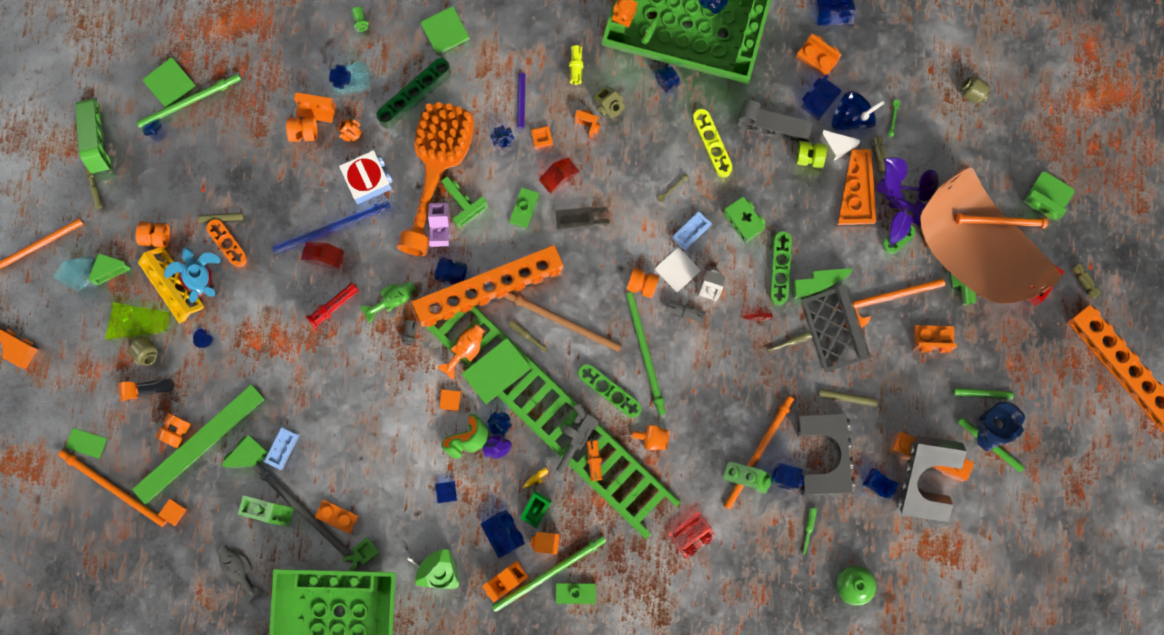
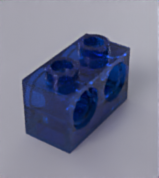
[771,463,805,491]

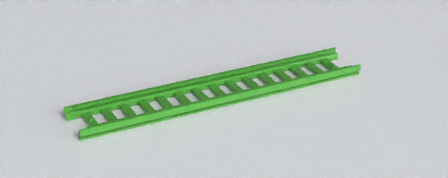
[425,306,681,539]

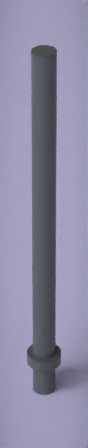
[253,463,351,557]

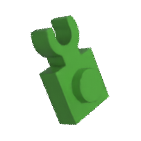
[343,537,380,571]

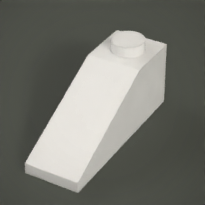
[699,270,725,301]

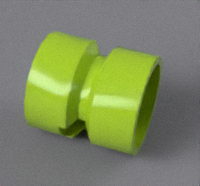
[796,141,827,168]

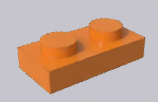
[315,499,359,534]

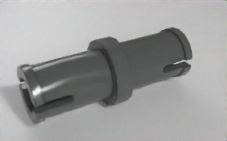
[666,300,706,323]

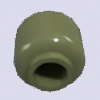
[961,76,990,104]
[128,337,158,366]

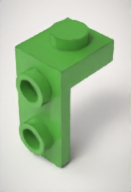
[723,461,772,494]

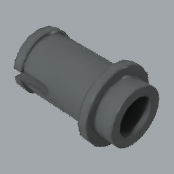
[401,320,418,346]

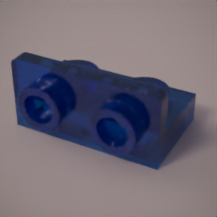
[815,0,856,26]
[801,74,842,121]
[480,510,525,558]

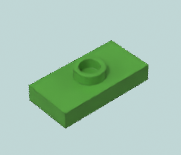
[509,188,540,229]
[556,583,596,604]

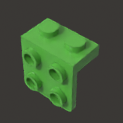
[1023,171,1075,222]

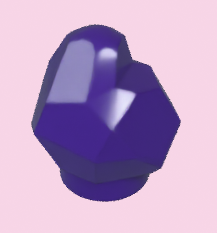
[482,435,512,459]

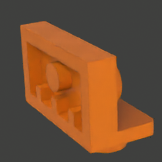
[796,33,841,78]
[294,92,336,123]
[914,325,957,353]

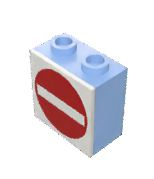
[339,151,393,204]

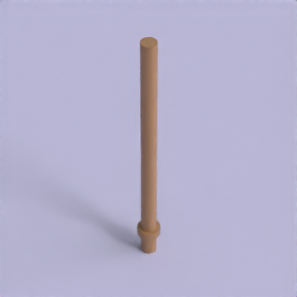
[506,292,622,352]

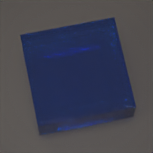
[435,481,458,504]

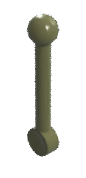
[658,174,689,202]

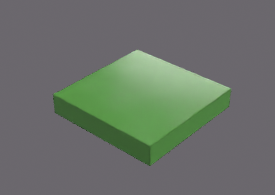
[420,6,470,55]
[143,57,196,108]

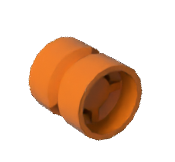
[286,117,317,142]
[136,221,170,248]
[627,267,660,299]
[155,412,191,448]

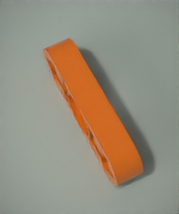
[207,219,248,267]

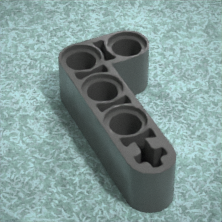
[738,100,813,142]

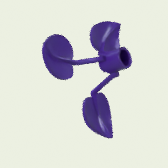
[877,157,938,244]

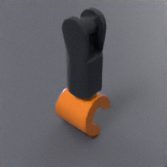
[118,379,175,402]

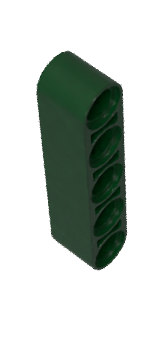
[376,58,451,128]

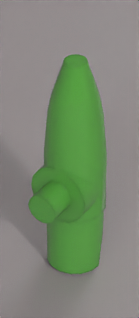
[641,18,657,44]

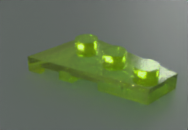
[105,303,172,341]

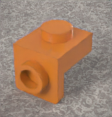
[575,110,601,139]

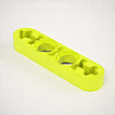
[693,109,732,178]

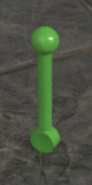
[888,100,900,137]

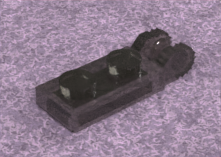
[555,207,610,231]

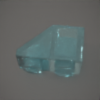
[53,256,96,293]

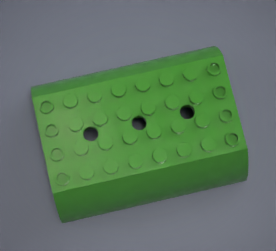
[602,0,771,84]
[269,569,396,635]

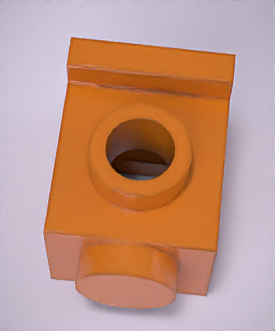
[612,0,638,28]

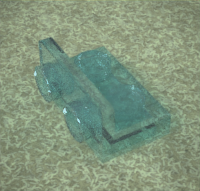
[329,62,371,96]

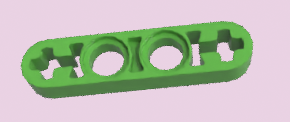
[770,231,792,306]
[578,364,641,418]

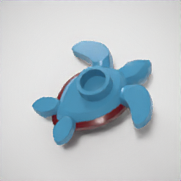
[164,247,220,303]

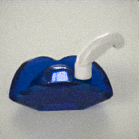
[832,91,885,130]

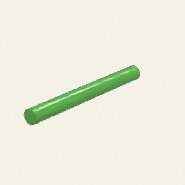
[958,417,1025,473]

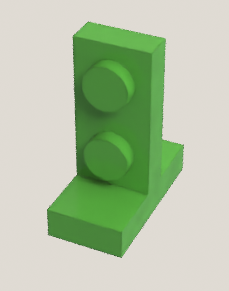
[441,177,488,229]
[238,496,294,527]

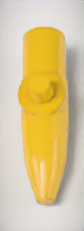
[523,467,549,489]

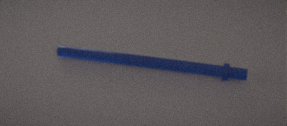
[272,201,391,254]

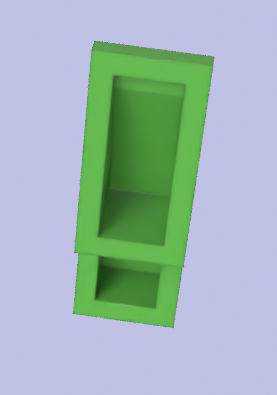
[792,268,852,299]

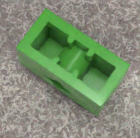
[723,196,765,244]

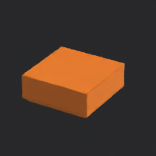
[531,125,553,149]
[439,389,461,411]
[158,498,187,526]

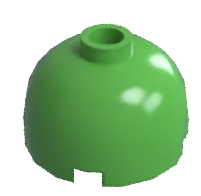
[836,566,877,606]

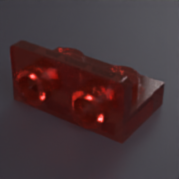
[668,512,716,559]

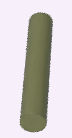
[198,212,244,223]

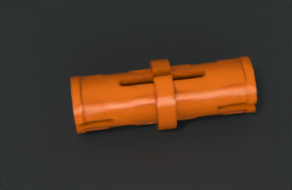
[586,440,603,481]

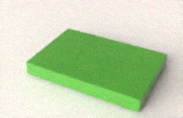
[462,338,531,404]

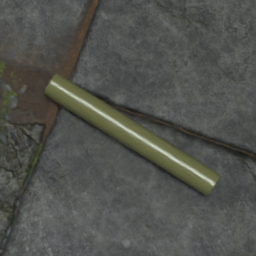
[819,389,878,407]

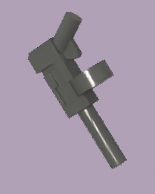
[556,403,599,473]

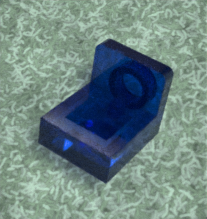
[862,468,899,500]

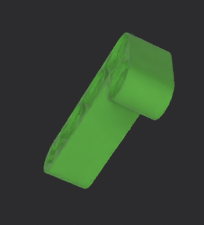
[75,98,111,174]

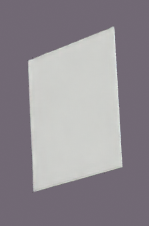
[655,247,701,292]

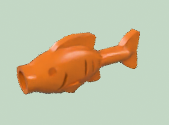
[437,324,485,379]

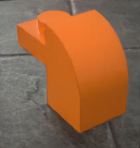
[482,561,528,603]

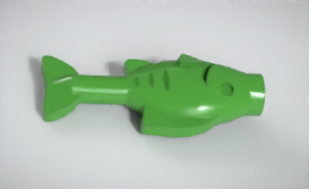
[360,281,417,323]

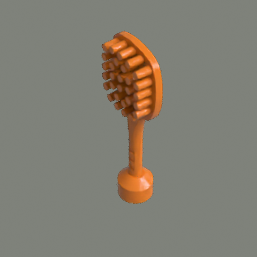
[397,102,474,257]

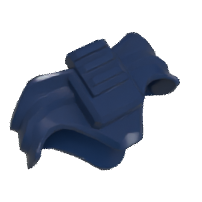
[977,401,1025,452]

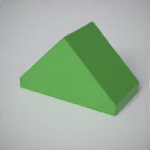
[88,253,131,285]

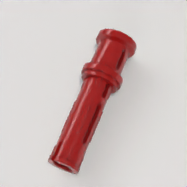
[305,282,359,329]

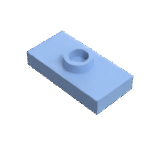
[672,211,712,251]
[263,427,300,470]

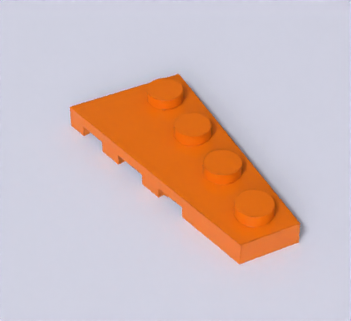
[837,149,876,225]

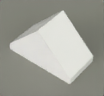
[820,130,860,161]

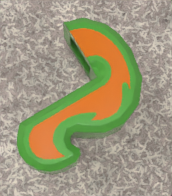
[441,414,488,459]

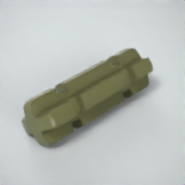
[872,136,887,173]
[1072,263,1101,299]

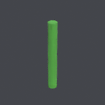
[953,388,1014,399]

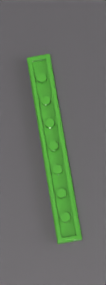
[132,384,265,504]

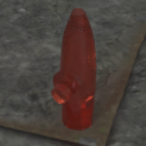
[743,310,773,321]

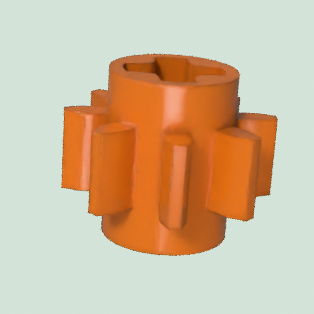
[338,118,362,142]

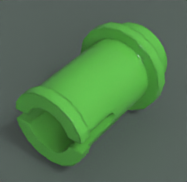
[351,7,369,32]

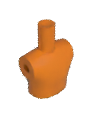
[632,424,670,450]

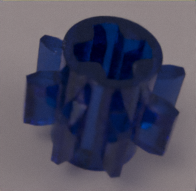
[329,65,351,89]
[490,125,515,150]
[487,411,512,436]

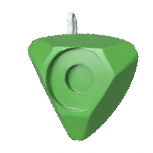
[407,549,460,589]

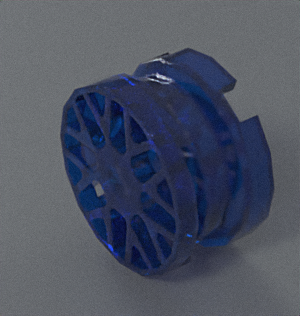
[654,63,681,93]

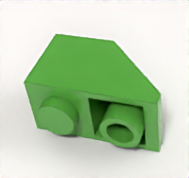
[221,435,268,468]

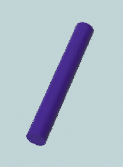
[517,73,526,129]

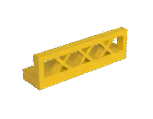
[138,247,204,323]

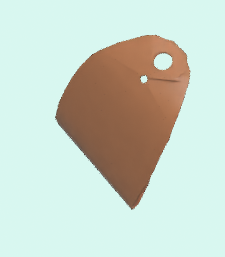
[920,167,1062,304]

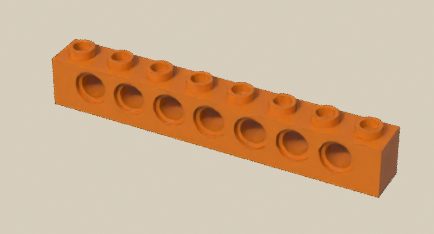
[412,245,563,327]
[1067,305,1164,435]

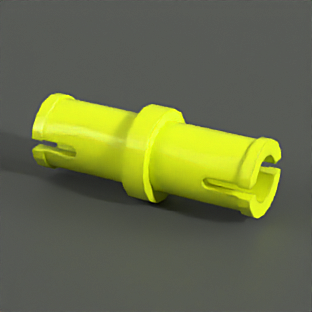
[569,45,583,85]

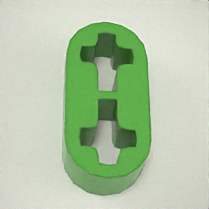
[882,225,915,254]

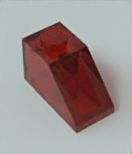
[300,242,345,269]

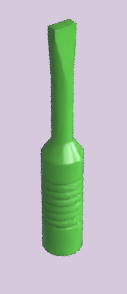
[803,508,817,555]

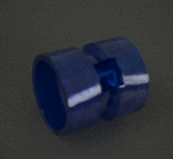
[434,257,468,285]

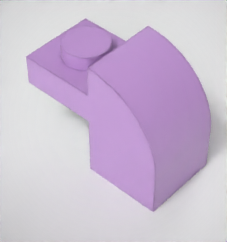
[428,203,451,247]

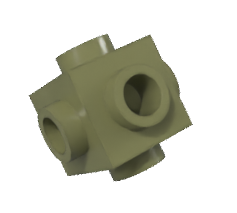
[593,86,626,119]

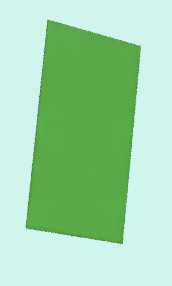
[65,428,107,459]

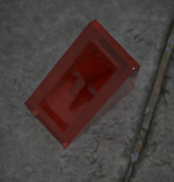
[539,157,580,195]

